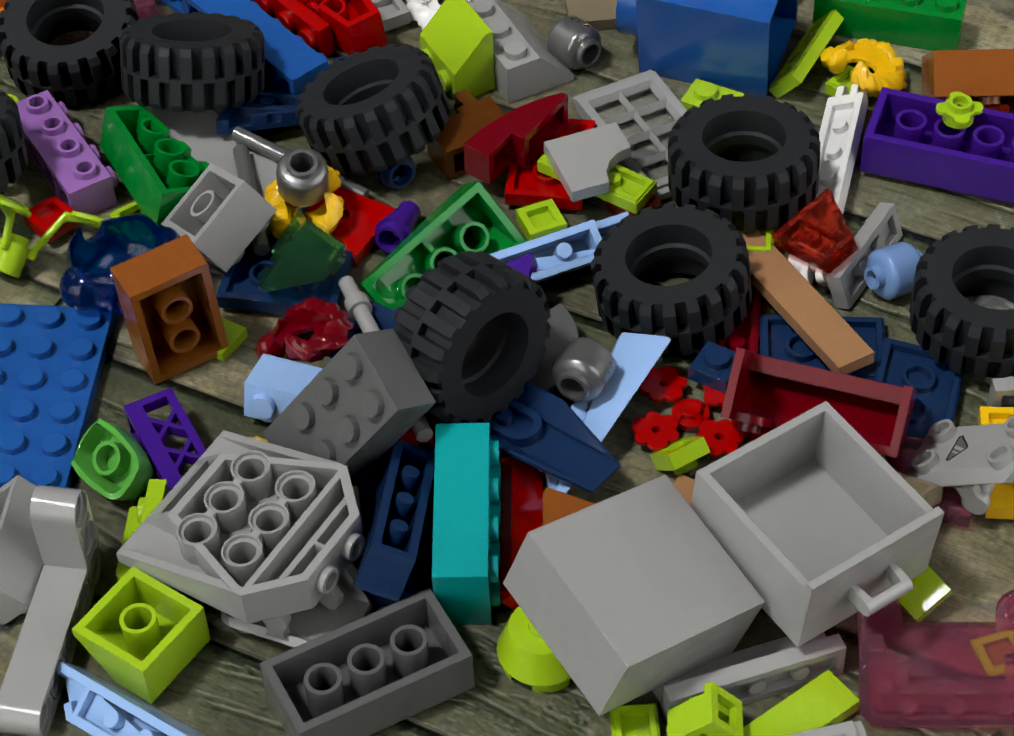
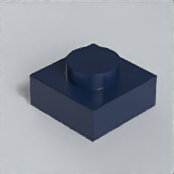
[688,341,736,394]

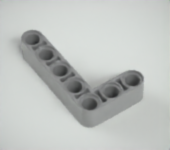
[0,485,102,736]

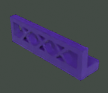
[123,388,206,492]

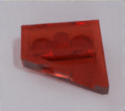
[772,189,858,274]

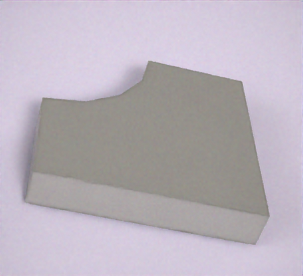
[544,122,631,202]

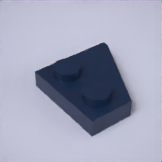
[216,92,300,135]

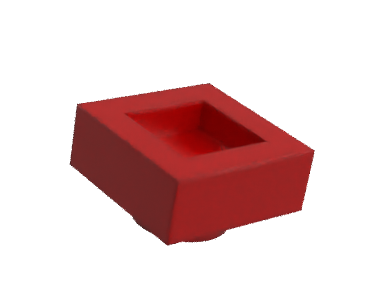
[23,194,80,244]

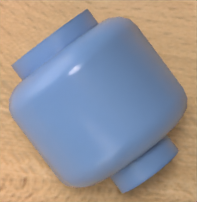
[864,242,923,300]

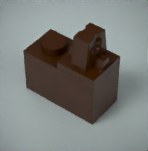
[427,89,504,181]

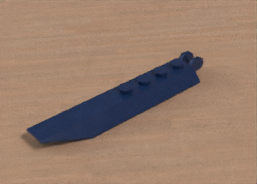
[312,300,621,494]

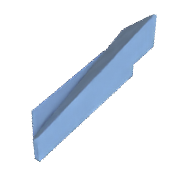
[490,211,629,284]
[538,332,671,494]
[56,661,206,736]

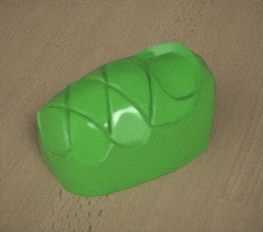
[70,418,154,501]

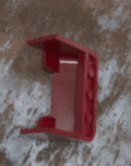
[720,347,917,463]

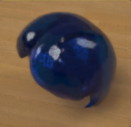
[59,213,179,315]

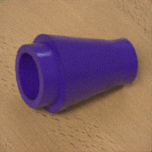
[375,201,421,253]

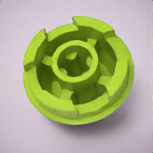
[497,606,571,693]

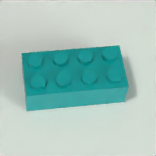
[432,423,501,625]

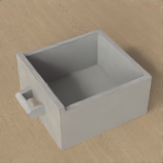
[690,401,945,647]
[503,474,765,716]

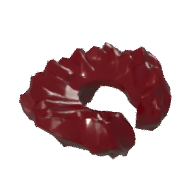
[255,296,354,363]

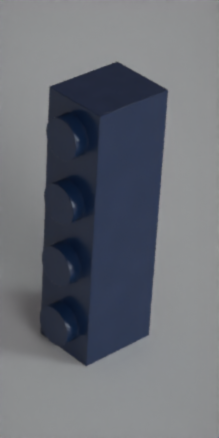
[354,439,435,602]

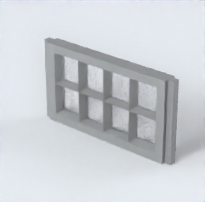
[572,70,687,204]

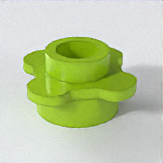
[936,91,983,129]

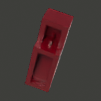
[463,92,568,184]

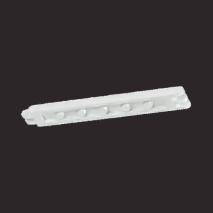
[788,84,868,284]

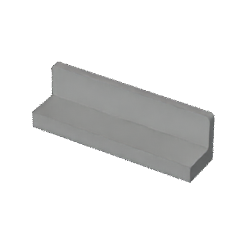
[652,632,847,723]

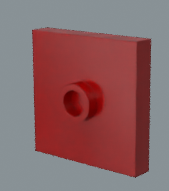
[294,187,396,268]

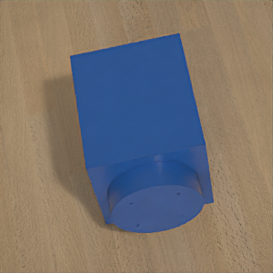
[616,0,798,98]

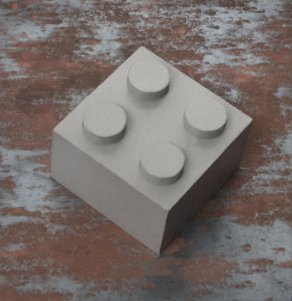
[161,163,276,272]

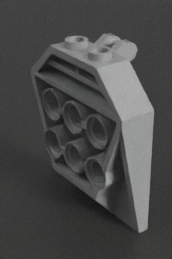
[116,430,365,624]

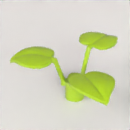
[0,194,134,279]

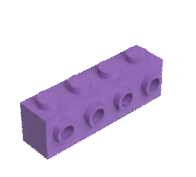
[16,90,118,215]

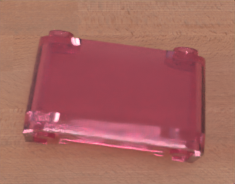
[855,590,1014,728]

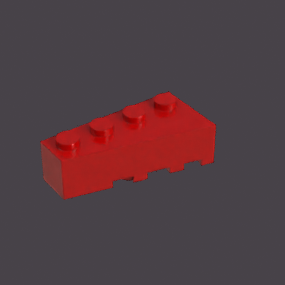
[299,0,388,55]

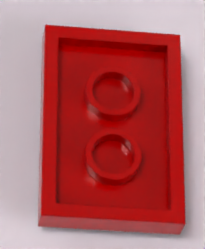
[504,118,595,211]

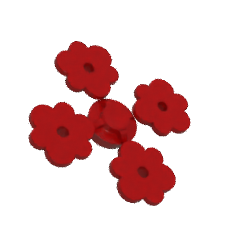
[631,366,745,458]

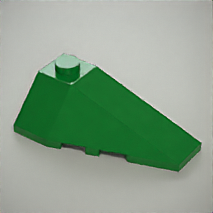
[359,181,526,310]

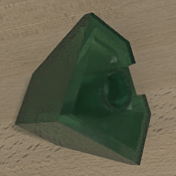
[257,209,347,292]

